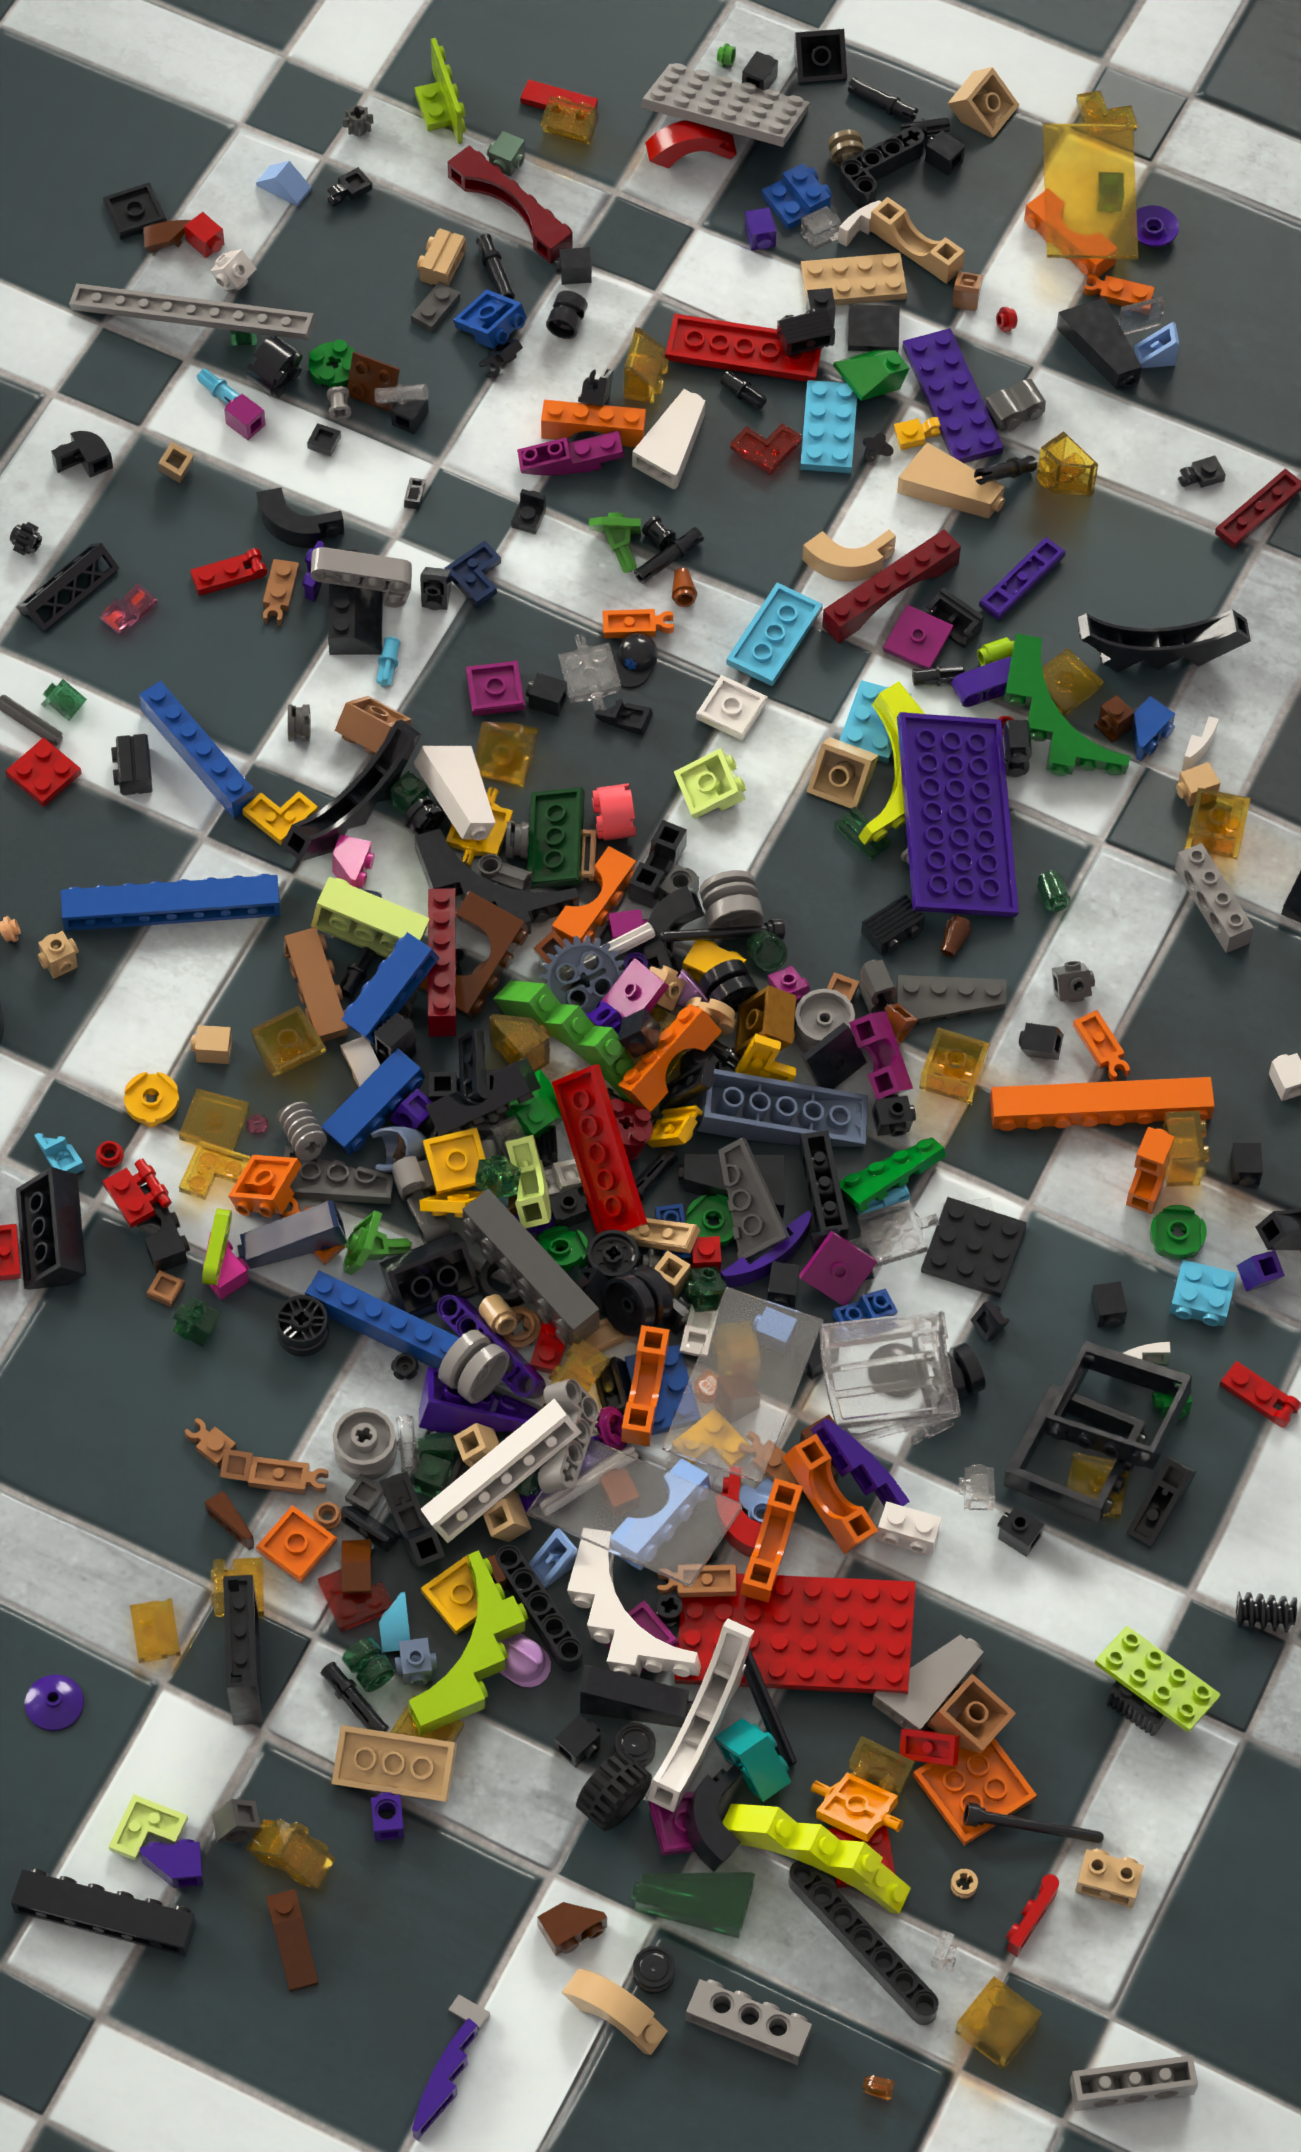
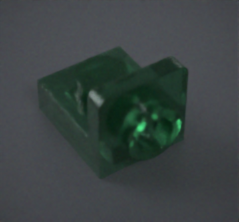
[41,679,87,721]

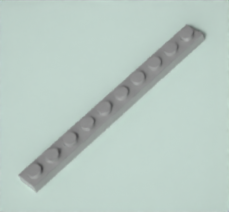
[69,283,316,340]

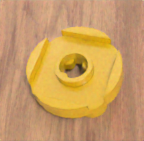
[124,1072,180,1128]

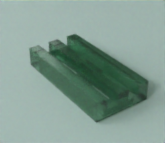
[835,806,891,861]

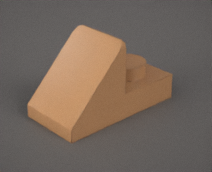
[952,271,983,311]

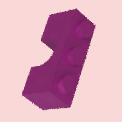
[849,1011,913,1100]

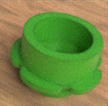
[717,43,736,67]

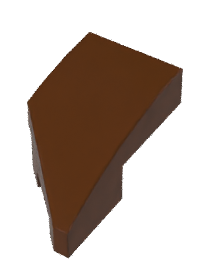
[143,220,191,253]

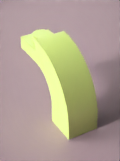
[505,1135,551,1229]

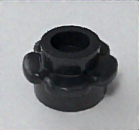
[391,1353,419,1380]

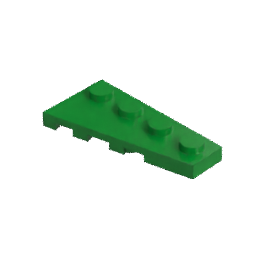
[839,1137,947,1213]

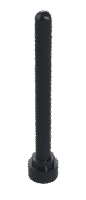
[659,919,785,942]
[963,1802,1104,1843]

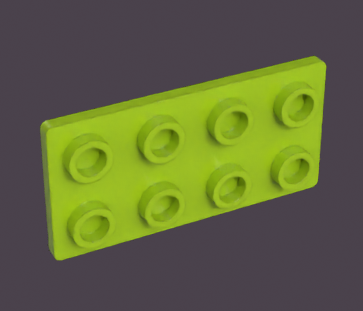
[414,38,466,144]
[1094,1626,1220,1732]

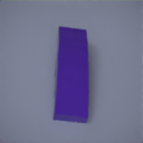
[810,1418,910,1507]
[412,2018,478,2141]

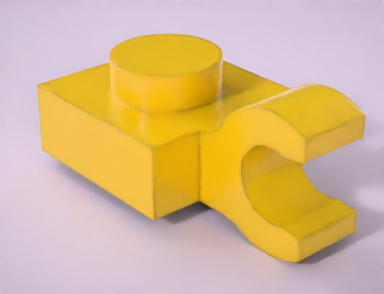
[894,417,941,450]

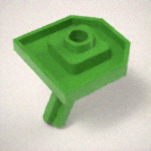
[589,513,642,573]
[343,1210,411,1275]

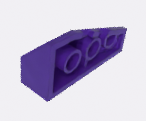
[419,1367,538,1434]

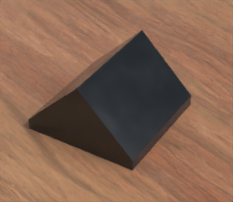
[794,28,847,83]

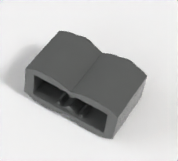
[986,379,1046,431]
[859,960,897,1014]

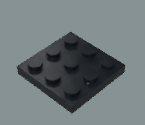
[921,1197,1027,1298]

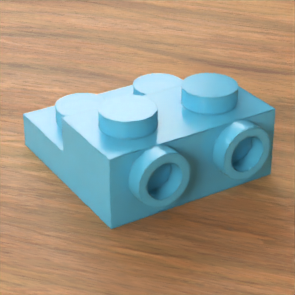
[1169,1259,1237,1326]

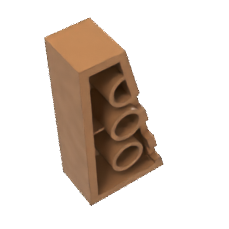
[284,927,348,1044]

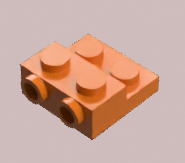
[228,1155,302,1218]

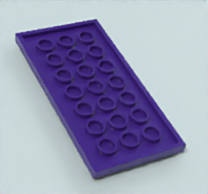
[897,712,1019,917]

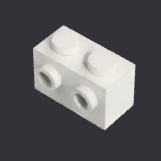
[876,1501,942,1556]

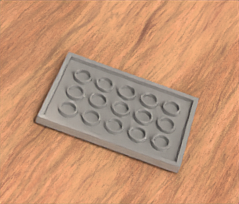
[641,63,810,147]

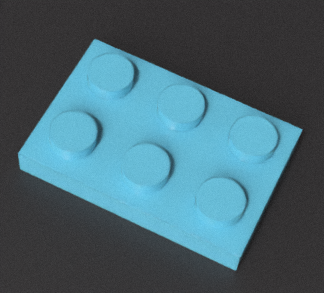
[839,680,911,763]

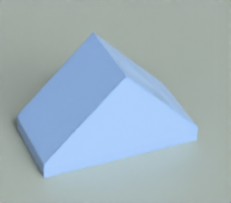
[256,161,312,207]
[1134,322,1179,368]
[528,1528,578,1588]

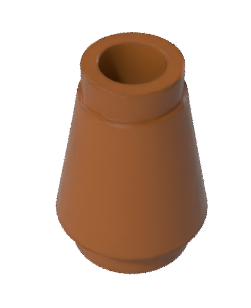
[672,568,697,607]

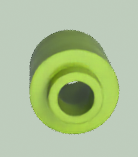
[977,637,1014,666]

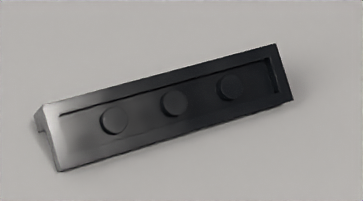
[16,543,119,631]

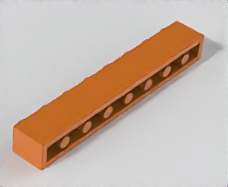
[990,1077,1215,1131]

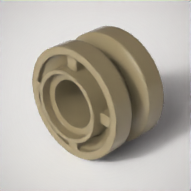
[828,129,865,167]

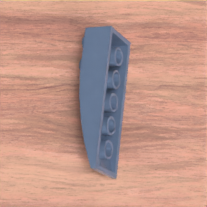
[697,1069,868,1147]

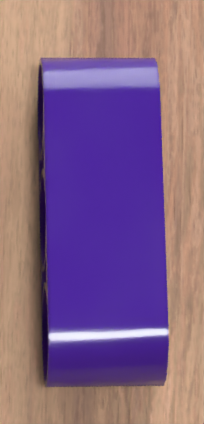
[951,656,1011,707]

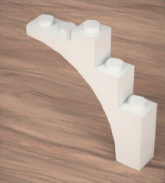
[567,1529,701,1678]
[647,1619,754,1812]

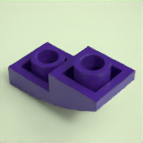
[302,540,324,601]

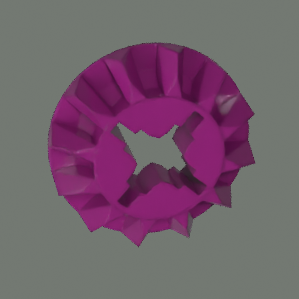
[595,1406,627,1452]

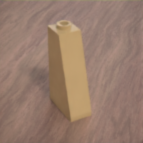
[897,443,1005,519]

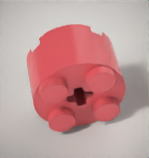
[592,783,636,841]

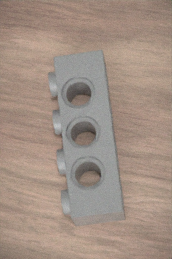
[1175,843,1254,953]
[685,1979,812,2066]
[1069,2055,1198,2111]

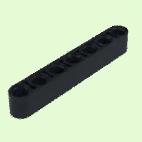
[788,1860,939,2025]

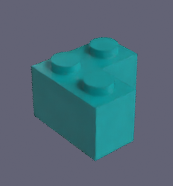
[714,1718,791,1802]

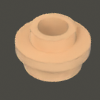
[0,916,21,942]

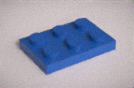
[625,1344,701,1435]

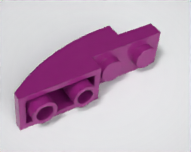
[517,431,624,475]

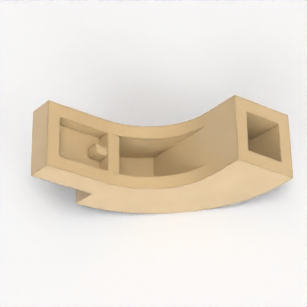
[802,530,896,581]
[561,1969,668,2055]

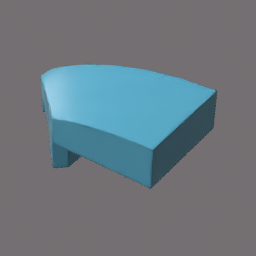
[34,1133,85,1174]
[379,1592,410,1653]

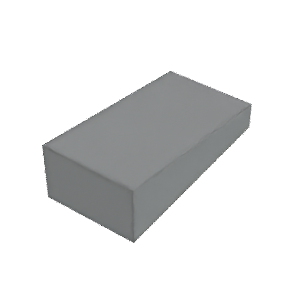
[448,1995,490,2031]

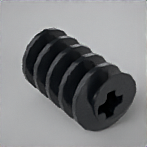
[1236,1591,1297,1633]

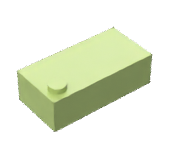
[311,876,430,958]

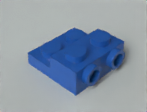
[761,163,832,230]
[453,289,527,349]

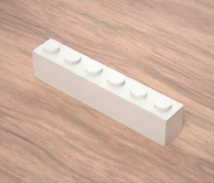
[421,1399,582,1543]

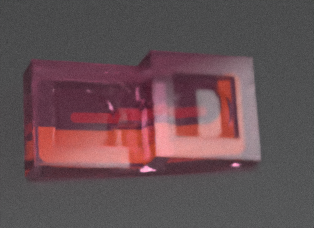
[99,583,158,634]

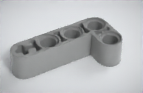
[311,547,412,608]
[392,1139,504,1201]
[538,1379,599,1494]

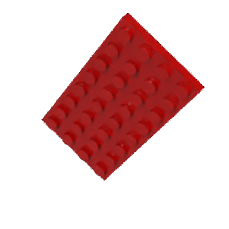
[675,1573,916,1694]

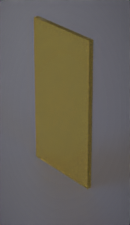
[1043,123,1138,259]

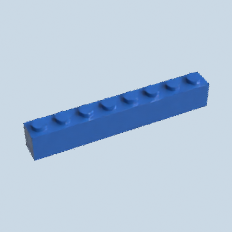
[61,874,281,931]

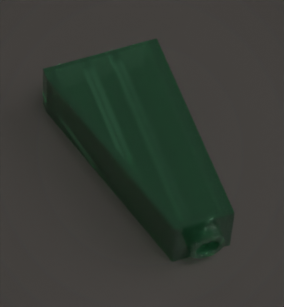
[631,1872,755,1939]

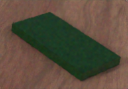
[527,787,585,889]

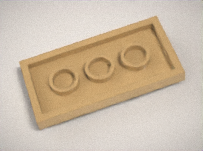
[800,253,907,305]
[332,1725,457,1802]

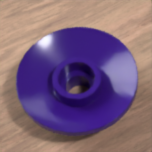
[1129,205,1179,247]
[25,1675,84,1731]

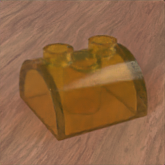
[251,1005,326,1077]

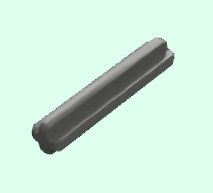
[0,695,63,746]

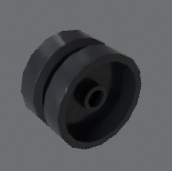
[601,1265,673,1337]

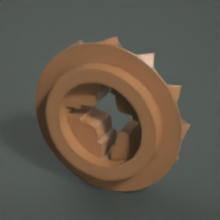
[502,1306,541,1350]

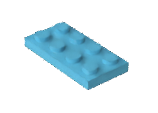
[800,380,857,473]
[726,583,823,686]

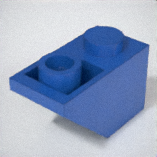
[1132,696,1175,762]

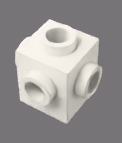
[210,249,256,291]

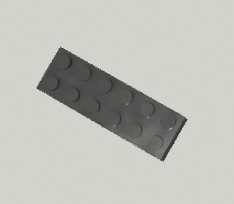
[462,1189,600,1349]

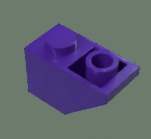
[140,1839,204,1888]

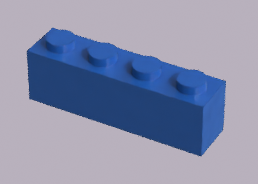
[341,932,440,1045]
[321,1048,425,1156]

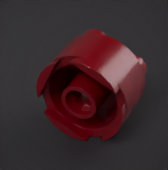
[611,1099,653,1161]

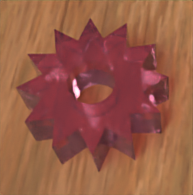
[246,1113,268,1135]

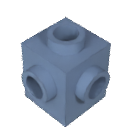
[395,1638,438,1686]

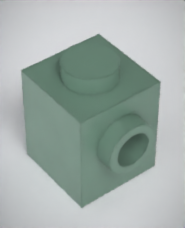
[487,131,525,176]

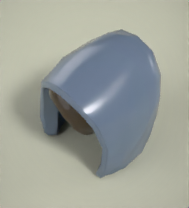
[371,1127,427,1172]

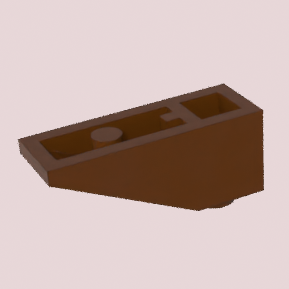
[266,1889,319,1992]

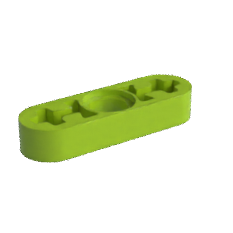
[202,1208,232,1285]

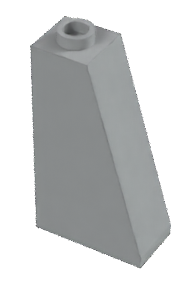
[872,1635,984,1731]

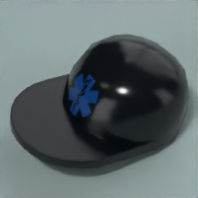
[610,633,658,688]

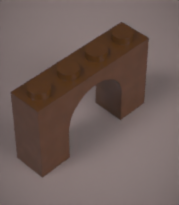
[417,891,529,1020]

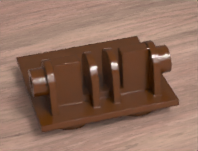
[347,352,401,412]

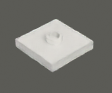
[696,675,768,740]

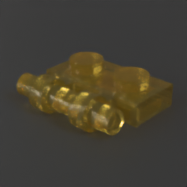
[210,1557,264,1617]

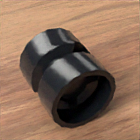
[546,291,588,339]

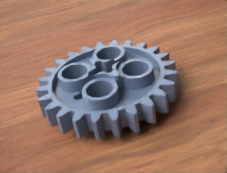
[539,935,624,1014]

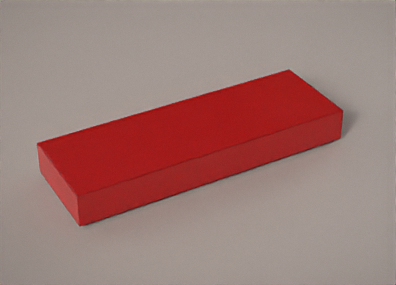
[520,79,598,122]

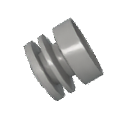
[699,870,764,939]

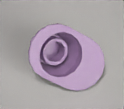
[675,969,709,1008]
[498,1633,551,1688]

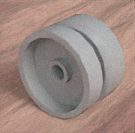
[794,988,855,1053]
[438,1330,510,1404]
[333,1407,397,1480]

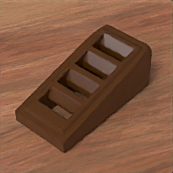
[204,1491,254,1550]

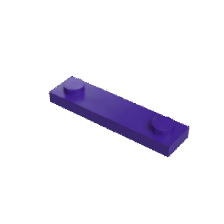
[979,537,1066,621]

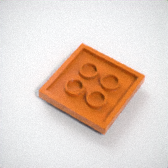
[913,1738,1037,1846]

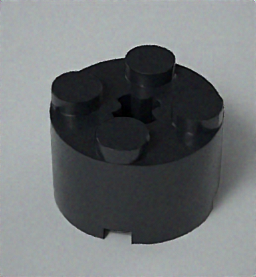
[246,336,303,398]

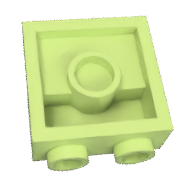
[674,748,747,819]

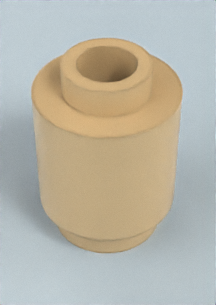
[478,1294,517,1335]

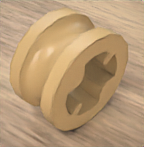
[950,1869,978,1899]

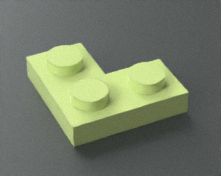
[109,1794,188,1861]

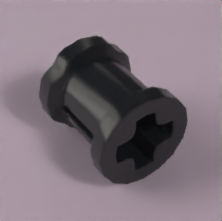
[642,516,676,550]
[656,1593,683,1628]

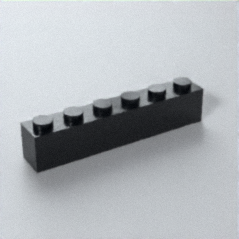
[11,1869,196,1957]

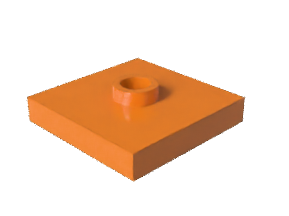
[256,1505,337,1584]

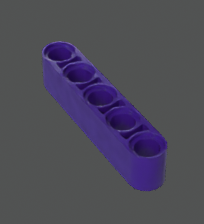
[437,1295,546,1399]

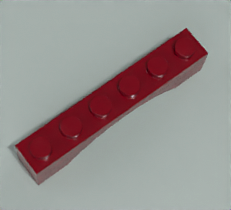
[447,145,573,264]
[822,529,961,644]
[428,888,456,1037]

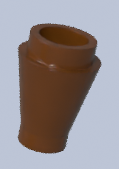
[940,915,972,958]

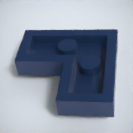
[444,541,501,607]

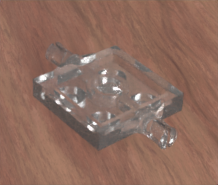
[558,634,622,712]
[849,1200,939,1268]

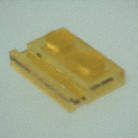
[130,1598,181,1663]

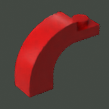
[645,120,737,169]
[715,1467,762,1558]

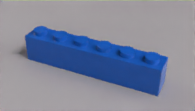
[139,681,255,819]
[305,1270,459,1369]

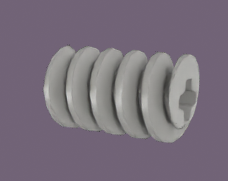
[277,1101,327,1161]

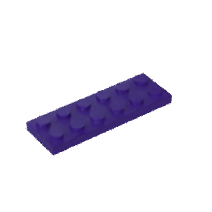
[902,328,1004,463]

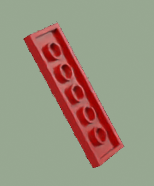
[665,314,822,382]
[551,1064,648,1235]

